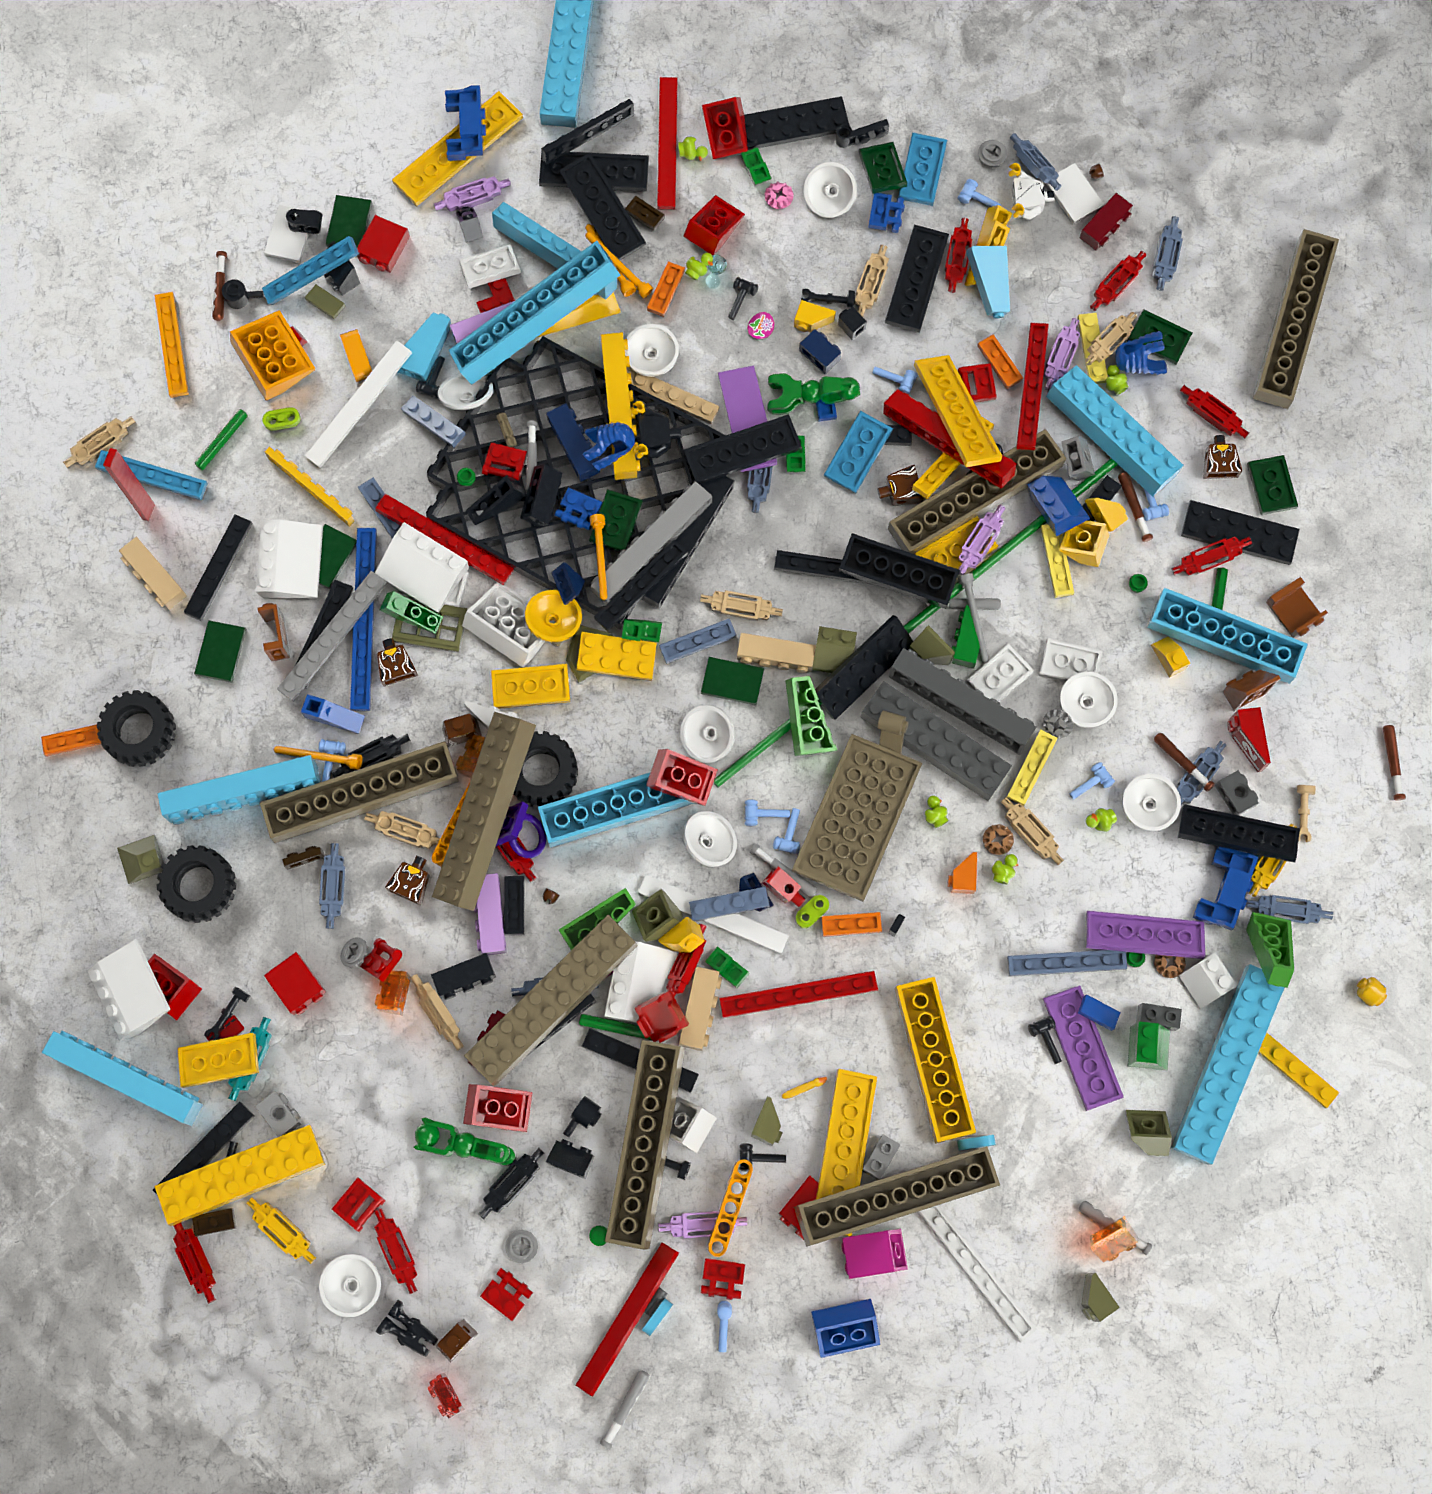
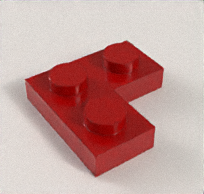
[476,278,515,314]

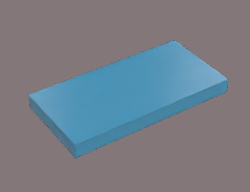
[898,133,947,206]
[824,411,893,494]

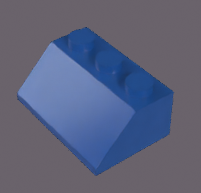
[1027,476,1090,536]
[811,1299,880,1358]

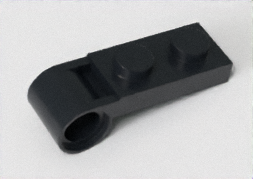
[835,119,889,148]

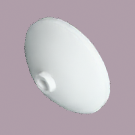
[804,162,857,218]
[625,324,679,377]
[438,374,493,410]
[1060,672,1118,728]
[680,705,735,763]
[1122,774,1181,831]
[684,811,737,867]
[319,1254,381,1317]

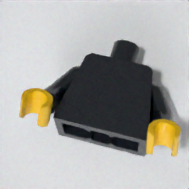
[632,401,682,459]

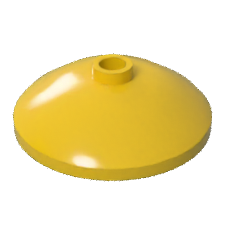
[525,590,582,642]

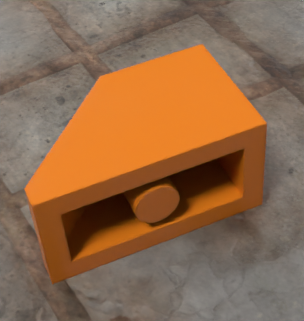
[947,852,977,894]

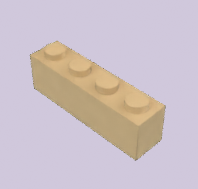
[119,536,187,610]
[737,633,816,673]
[679,967,722,1051]

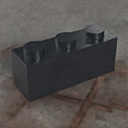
[520,464,563,527]
[431,953,496,1000]

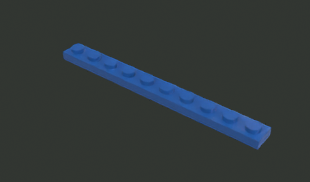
[350,528,377,711]

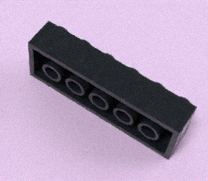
[839,533,960,609]

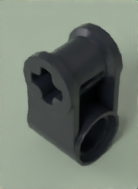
[286,209,323,234]

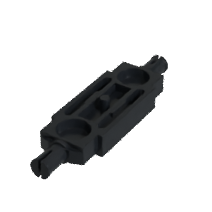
[331,734,411,778]
[478,1147,545,1219]

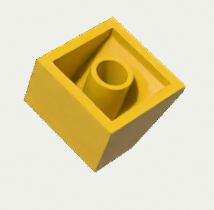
[1059,521,1109,567]

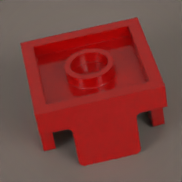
[634,989,689,1043]

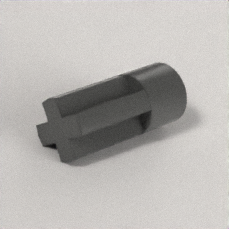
[644,1287,668,1317]

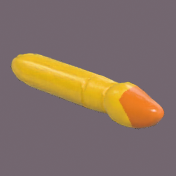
[782,1077,827,1099]

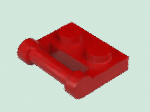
[958,363,997,403]
[482,443,527,481]
[360,938,402,982]
[332,1177,386,1233]

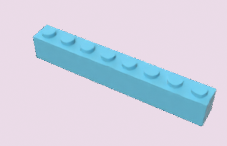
[492,202,617,300]

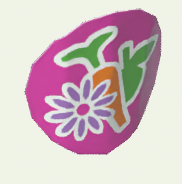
[747,312,775,339]

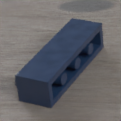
[546,403,600,482]

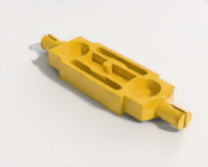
[1248,824,1297,897]
[246,1197,316,1264]

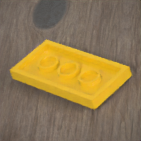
[915,516,998,569]
[576,632,657,681]
[491,664,570,709]
[178,1033,259,1088]

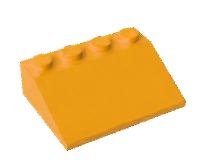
[230,310,315,401]

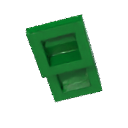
[741,147,772,185]
[786,436,806,472]
[622,619,662,642]
[705,946,750,988]

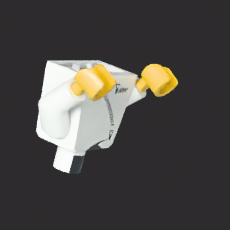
[1008,163,1054,220]

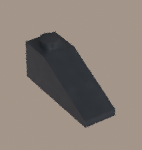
[466,475,526,525]

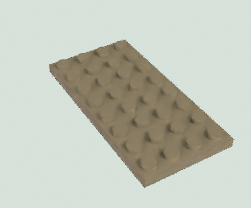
[792,734,922,902]

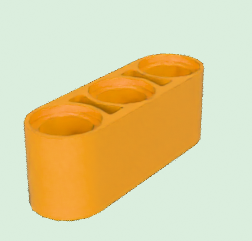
[340,329,372,383]

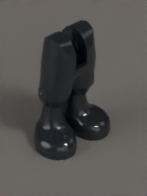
[375,1300,439,1357]

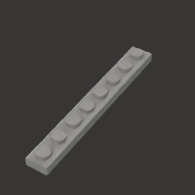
[277,571,387,701]

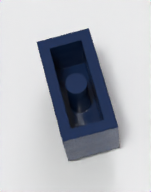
[799,329,841,374]

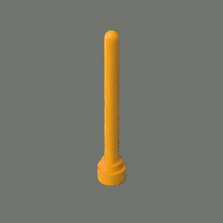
[585,224,637,297]
[585,232,654,299]
[590,514,608,600]
[274,746,363,770]

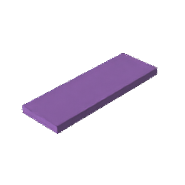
[718,365,777,472]
[1086,911,1205,959]
[1043,985,1124,1111]

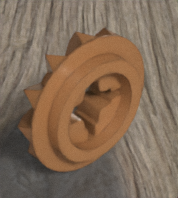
[983,824,1014,855]
[1154,955,1186,978]

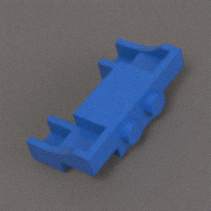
[445,85,486,161]
[1193,846,1258,931]

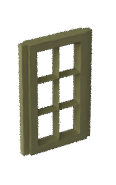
[392,599,468,652]

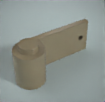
[878,710,909,754]

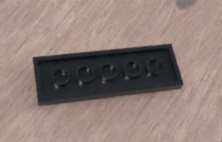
[744,96,850,150]
[539,151,649,191]
[559,152,646,260]
[885,224,949,333]
[684,414,802,484]
[1181,500,1300,565]
[815,615,914,720]
[1178,804,1300,863]

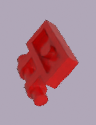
[701,1258,745,1300]
[480,1268,533,1321]

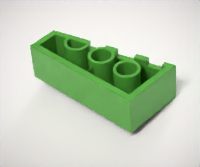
[785,676,838,756]
[559,888,636,950]
[1246,912,1294,988]

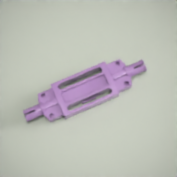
[434,176,511,212]
[1043,318,1080,391]
[959,505,1005,575]
[658,1211,747,1238]

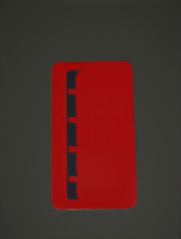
[206,1015,245,1041]

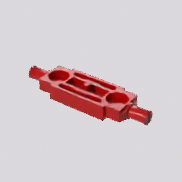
[944,218,973,293]
[1090,251,1146,311]
[1180,384,1250,439]
[1171,537,1252,576]
[495,837,537,883]
[666,923,707,997]
[374,1208,418,1294]
[173,1223,216,1304]

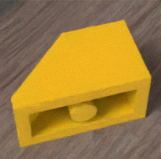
[794,300,836,332]
[1085,498,1128,532]
[1151,636,1191,678]
[658,917,705,953]

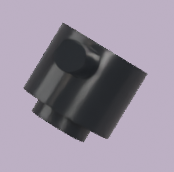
[222,279,264,309]
[563,1096,602,1137]

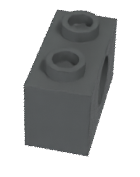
[1215,770,1259,816]
[1136,1003,1182,1031]

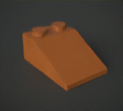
[1222,669,1281,711]

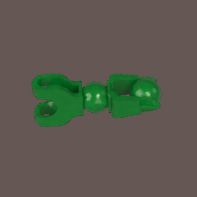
[767,373,860,415]
[414,1117,516,1166]

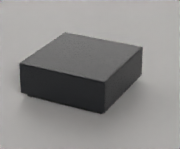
[889,914,905,937]

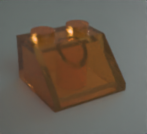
[456,735,485,779]
[375,970,411,1016]
[1090,1216,1138,1262]

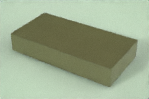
[305,284,345,320]

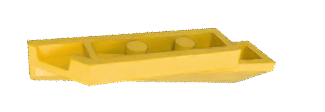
[964,205,1013,286]
[538,292,620,337]

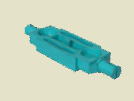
[228,1017,272,1101]

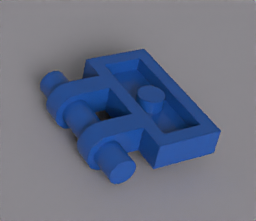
[868,193,905,233]
[555,488,602,530]

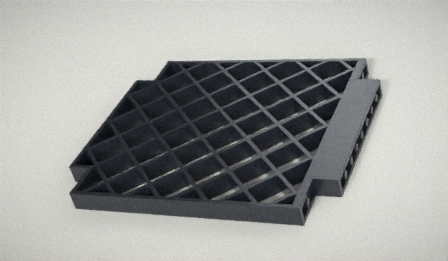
[426,336,735,630]

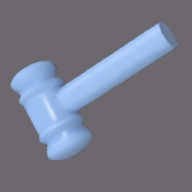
[958,179,1001,207]
[872,367,918,395]
[1143,488,1169,521]
[319,739,346,782]
[1069,762,1115,800]
[744,799,790,826]
[773,808,800,855]
[717,1301,732,1352]

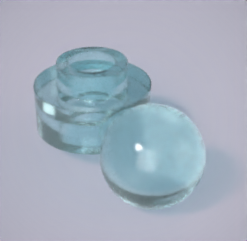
[706,255,727,289]

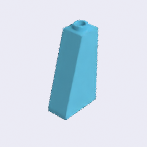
[966,246,1010,318]
[398,312,452,382]

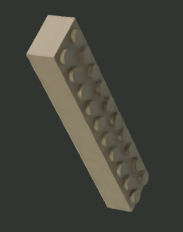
[1252,229,1339,409]
[888,429,1067,554]
[432,712,536,911]
[260,741,459,843]
[464,915,638,1087]
[605,1040,685,1250]
[794,1146,1000,1247]

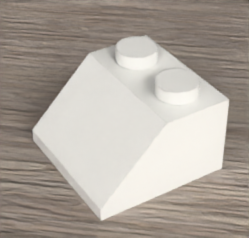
[1178,953,1237,1009]
[669,1097,717,1153]

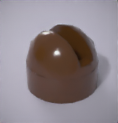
[1089,164,1104,180]
[542,888,560,904]

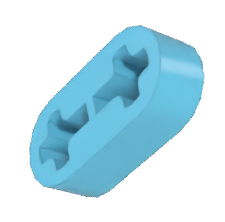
[957,1135,996,1151]
[642,1298,673,1336]

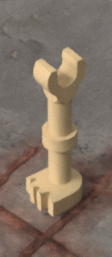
[1297,785,1316,842]

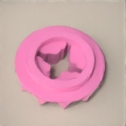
[765,181,793,209]

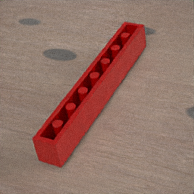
[883,389,1016,489]

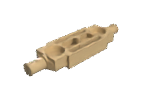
[855,245,889,317]
[1085,312,1137,365]
[63,416,136,468]
[700,590,783,620]
[1001,797,1064,865]
[364,811,440,849]
[410,974,464,1051]

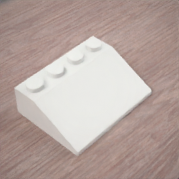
[256,520,323,599]
[375,522,469,613]
[462,582,556,667]
[88,939,170,1040]
[604,941,678,1025]

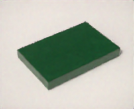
[859,142,907,194]
[325,195,372,247]
[1127,309,1193,365]
[1247,455,1298,515]
[589,489,643,552]
[319,524,357,589]
[194,620,246,683]
[701,657,764,705]

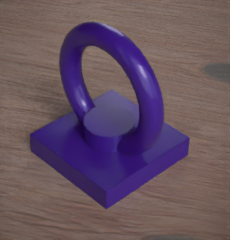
[496,801,546,858]

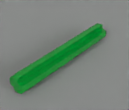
[195,409,248,470]
[1212,567,1228,610]
[579,1014,652,1041]

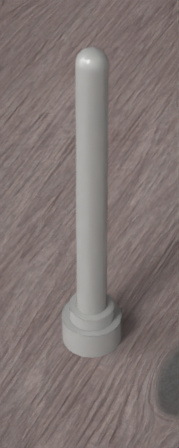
[958,573,989,663]

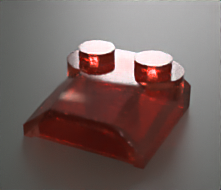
[428,1373,465,1419]

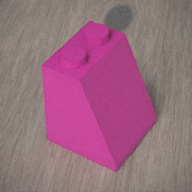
[841,1229,908,1279]

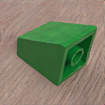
[1127,1021,1170,1071]

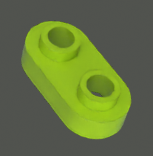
[262,407,301,431]
[795,895,829,929]

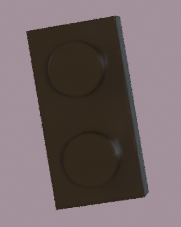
[625,195,665,231]
[282,846,324,870]
[192,1208,237,1237]

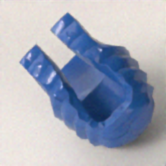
[1115,331,1167,375]
[583,422,635,471]

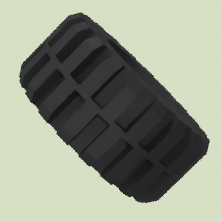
[97,690,176,767]
[513,731,578,807]
[156,845,236,923]

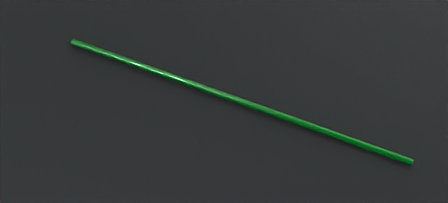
[713,458,1117,788]

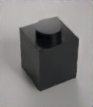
[838,306,867,340]

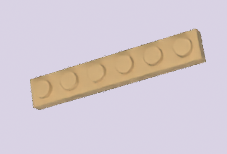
[626,367,719,424]

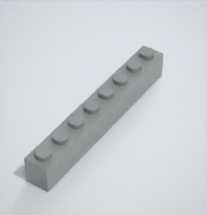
[591,481,712,605]

